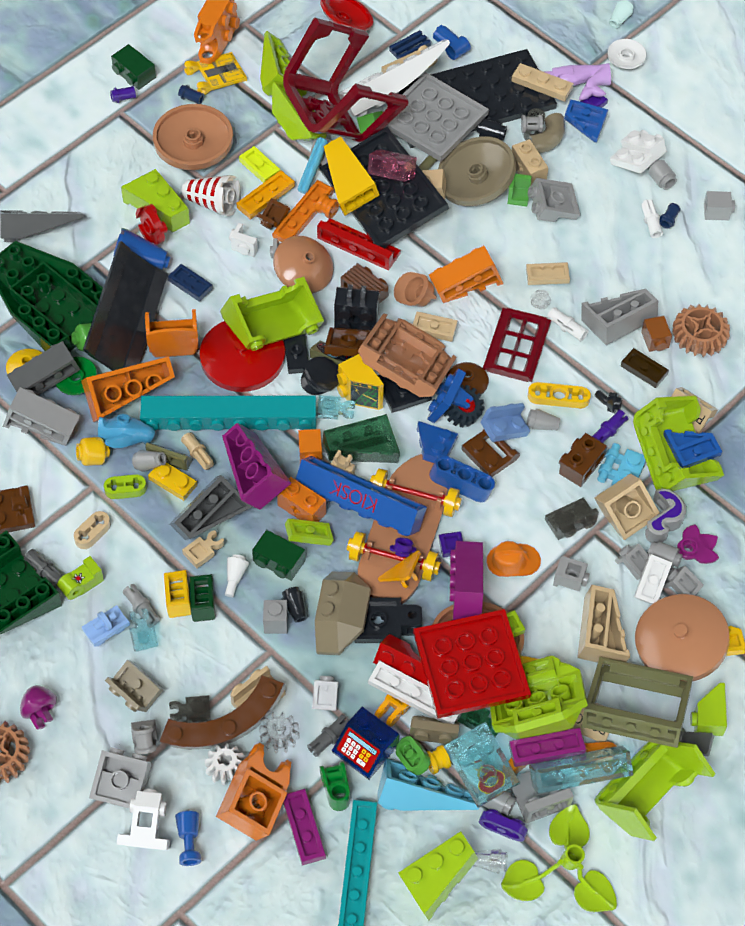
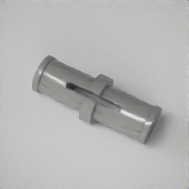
[123,584,160,628]

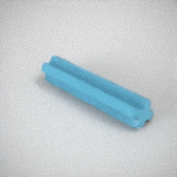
[297,137,328,194]

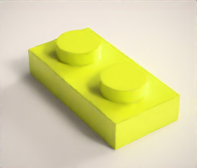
[239,146,280,183]

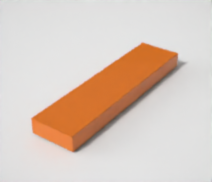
[272,180,334,242]

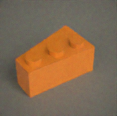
[428,245,503,303]

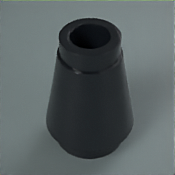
[281,586,308,623]

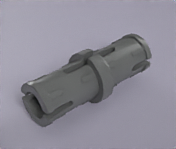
[24,549,63,589]
[307,714,352,757]

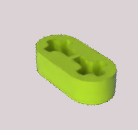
[104,474,147,499]

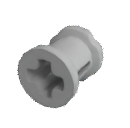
[521,115,543,133]

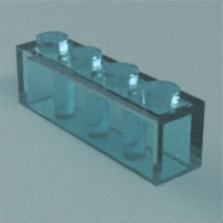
[529,746,633,794]

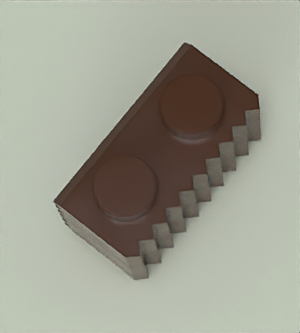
[341,263,388,304]

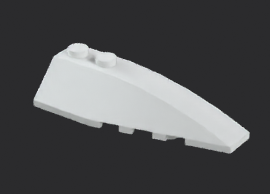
[338,39,450,117]

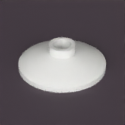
[607,39,646,69]

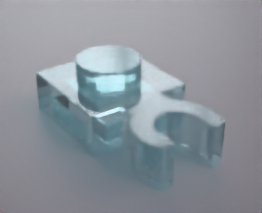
[316,395,355,420]
[129,608,158,652]

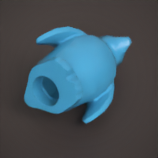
[98,414,155,448]

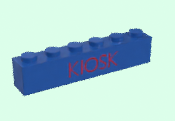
[296,456,427,536]

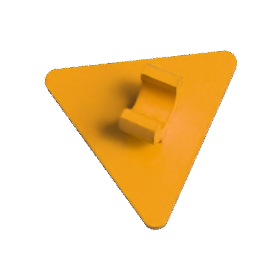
[378,550,421,588]

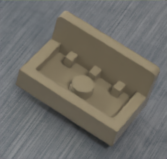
[105,660,163,712]
[410,716,460,746]

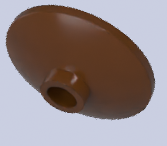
[446,362,489,395]

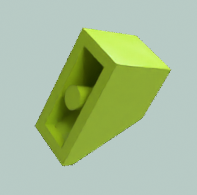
[690,683,727,736]

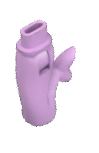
[544,63,611,100]

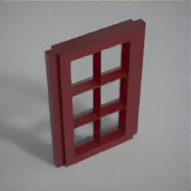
[483,308,551,382]

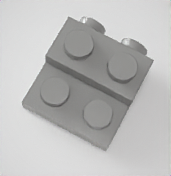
[528,178,580,222]
[89,747,152,809]

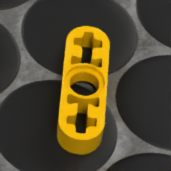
[527,382,591,409]

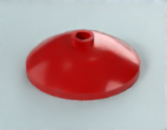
[320,0,373,31]

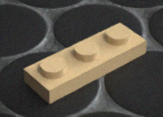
[512,63,574,102]

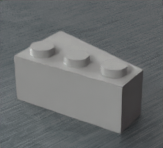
[2,387,80,446]

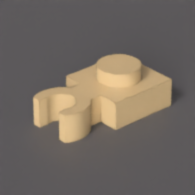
[331,450,355,475]
[182,530,224,569]

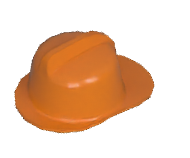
[486,541,541,577]

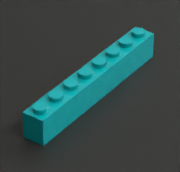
[140,395,316,431]

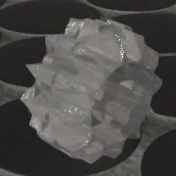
[259,711,300,753]

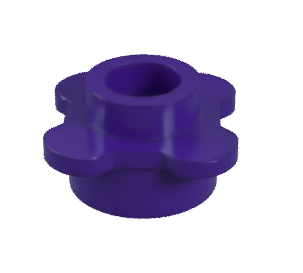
[389,537,416,557]

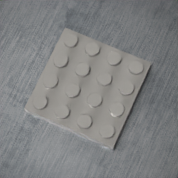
[384,72,489,162]

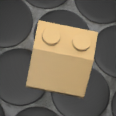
[594,473,659,540]

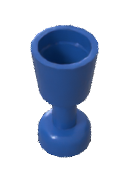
[175,811,201,866]

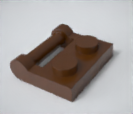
[461,429,520,477]

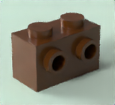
[559,432,607,487]

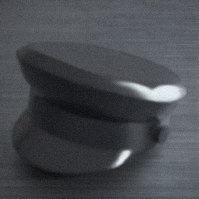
[301,356,339,395]

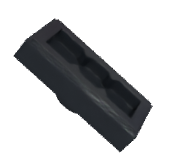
[284,334,308,374]

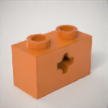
[277,477,326,522]

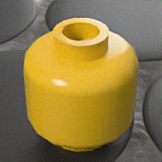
[76,437,110,466]

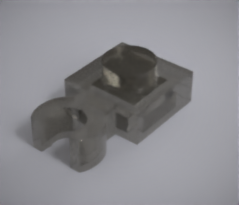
[169,695,211,723]

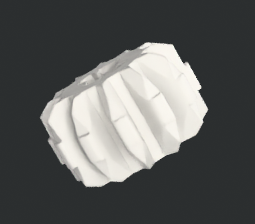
[205,743,245,786]

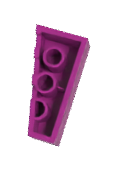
[222,423,291,510]
[449,541,483,620]

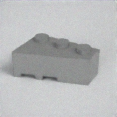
[581,288,658,345]

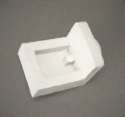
[229,223,258,257]

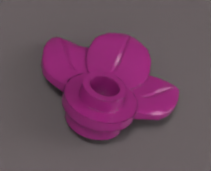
[677,525,719,564]

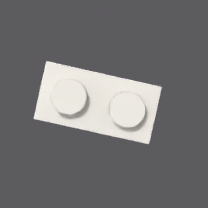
[634,554,672,604]

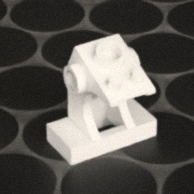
[117,789,170,850]

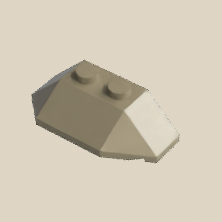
[315,571,371,655]

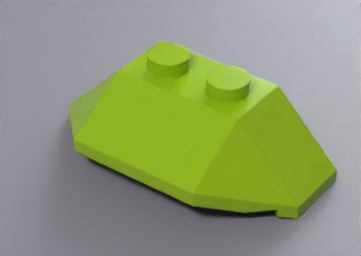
[272,81,327,141]

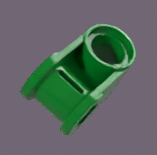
[319,761,350,811]

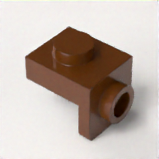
[257,198,290,230]

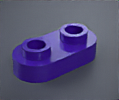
[479,809,528,842]

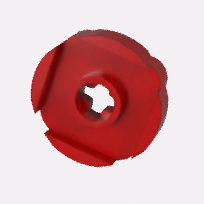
[136,204,168,245]

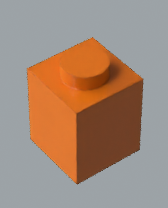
[298,429,322,463]

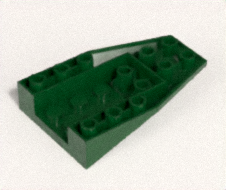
[0,241,103,352]
[0,530,62,635]

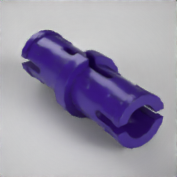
[592,410,628,443]

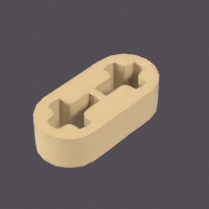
[74,511,111,549]

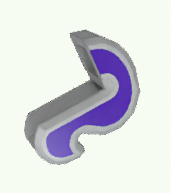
[645,488,686,543]

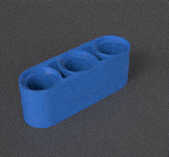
[429,455,495,502]

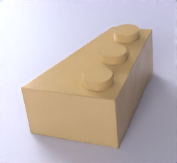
[577,585,630,665]

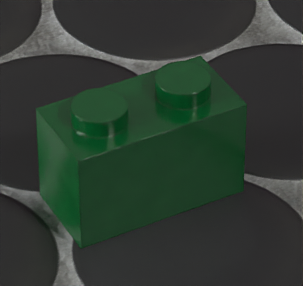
[111,44,156,90]
[252,529,306,581]

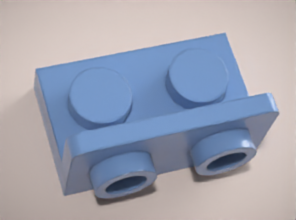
[480,403,530,442]

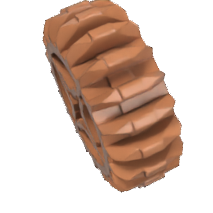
[672,304,730,357]
[0,721,30,783]

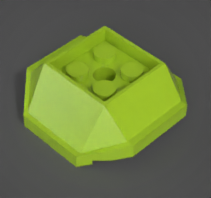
[490,655,588,740]

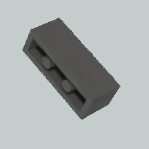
[7,341,80,395]

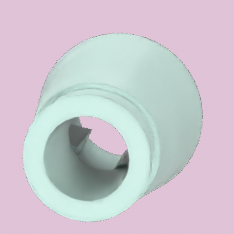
[609,0,633,28]

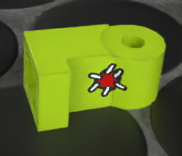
[57,556,104,600]

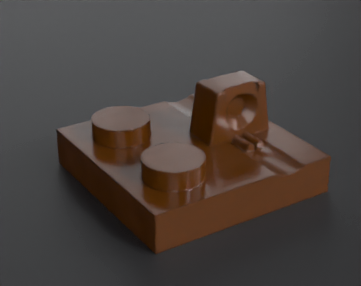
[324,327,371,357]
[0,485,36,534]

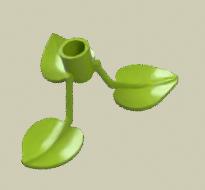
[501,804,617,912]

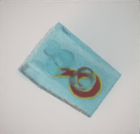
[444,722,520,808]

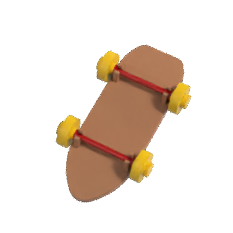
[347,454,462,604]

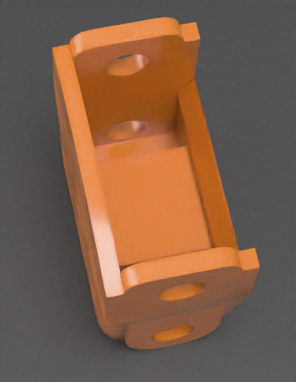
[145,309,199,358]

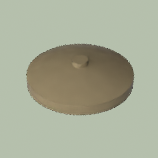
[438,137,516,206]

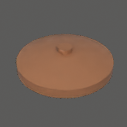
[153,104,233,170]
[635,594,730,682]

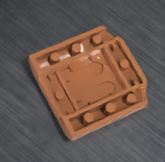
[358,313,457,397]

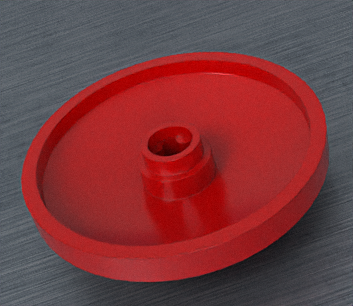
[200,321,285,392]

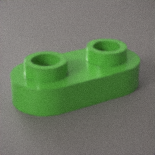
[396,736,430,775]

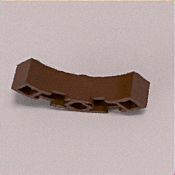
[159,675,286,750]

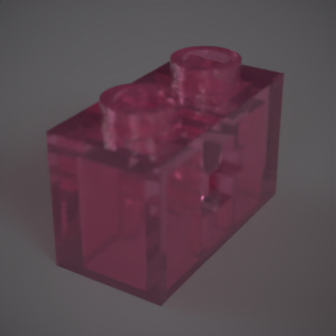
[368,149,417,182]

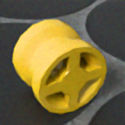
[426,745,451,775]

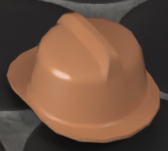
[394,272,437,307]

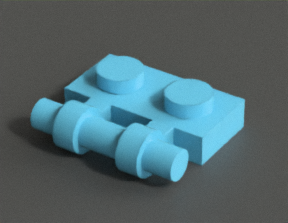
[597,443,646,486]

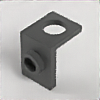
[672,720,714,756]

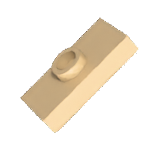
[526,262,570,285]

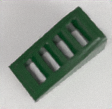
[189,574,215,622]

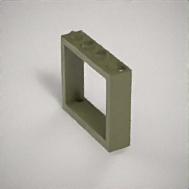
[582,657,693,748]

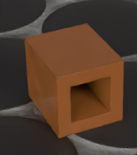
[641,316,672,352]

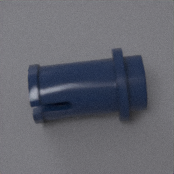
[178,85,205,104]
[659,203,681,229]

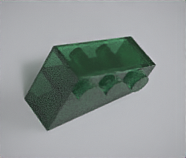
[323,414,400,463]

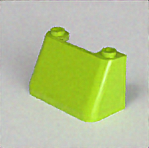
[220,277,324,351]
[633,396,724,491]

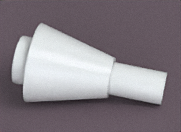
[225,554,249,598]

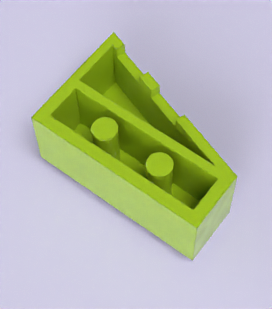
[121,169,190,232]
[398,831,478,921]

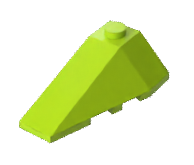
[260,31,307,96]

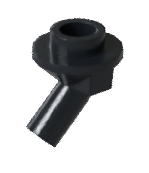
[595,390,622,414]

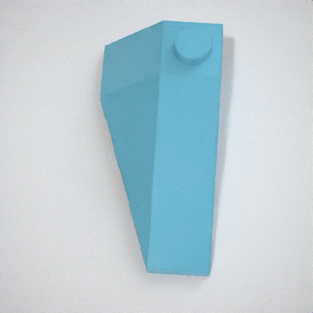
[377,758,480,811]

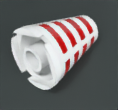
[181,175,240,216]

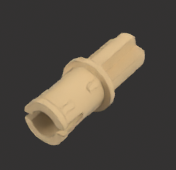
[181,432,214,470]

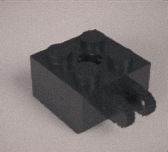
[334,284,379,331]

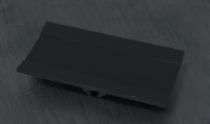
[83,241,168,371]

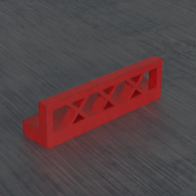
[317,218,401,271]

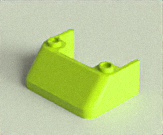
[595,742,716,841]

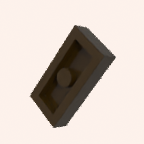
[621,348,669,388]

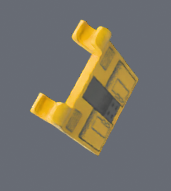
[184,52,247,95]

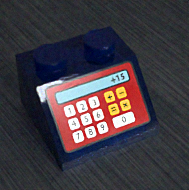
[332,706,400,780]

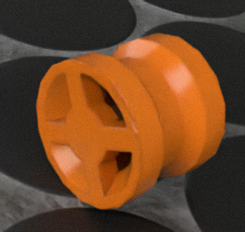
[315,194,339,218]

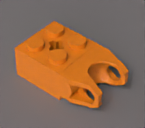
[194,0,240,64]
[216,743,291,841]

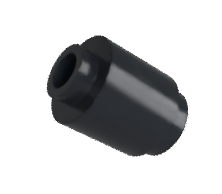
[477,118,507,141]

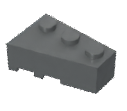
[170,475,253,540]

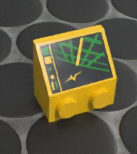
[337,354,384,410]

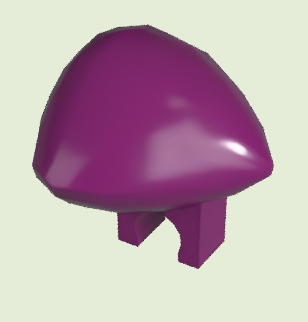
[20,685,57,730]

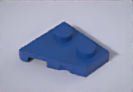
[564,99,608,143]
[416,421,458,463]
[663,429,722,468]

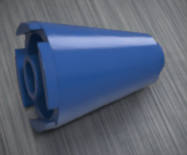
[111,228,170,270]

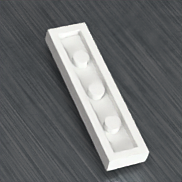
[368,661,459,724]

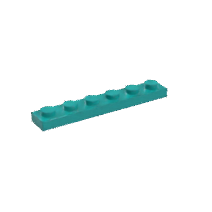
[338,800,377,926]

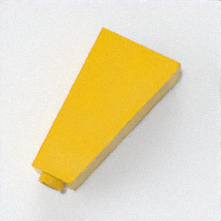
[324,136,379,216]

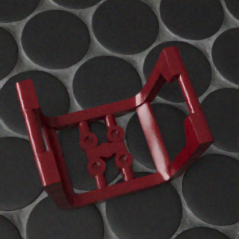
[283,18,409,142]

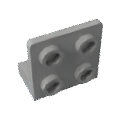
[508,764,574,824]

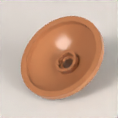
[273,236,333,294]

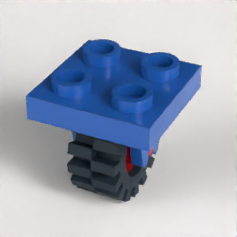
[427,369,484,428]

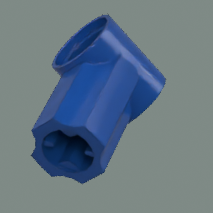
[433,25,471,60]

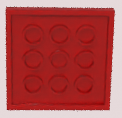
[413,609,531,719]

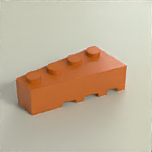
[82,356,175,422]

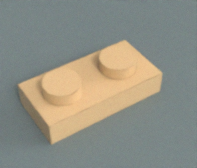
[413,311,458,342]

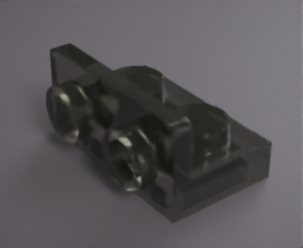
[545,497,599,540]

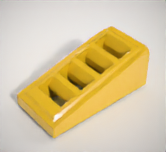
[164,570,191,618]

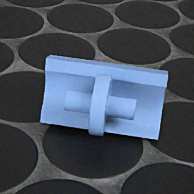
[81,605,130,647]

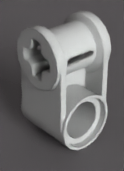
[131,719,157,754]

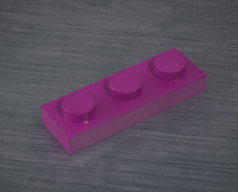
[509,728,586,767]
[283,789,326,866]

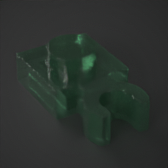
[458,708,498,739]

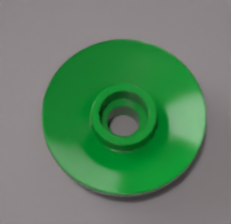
[56,357,97,395]

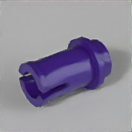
[110,86,136,103]

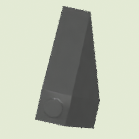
[0,210,83,242]

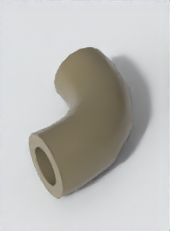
[529,113,565,154]

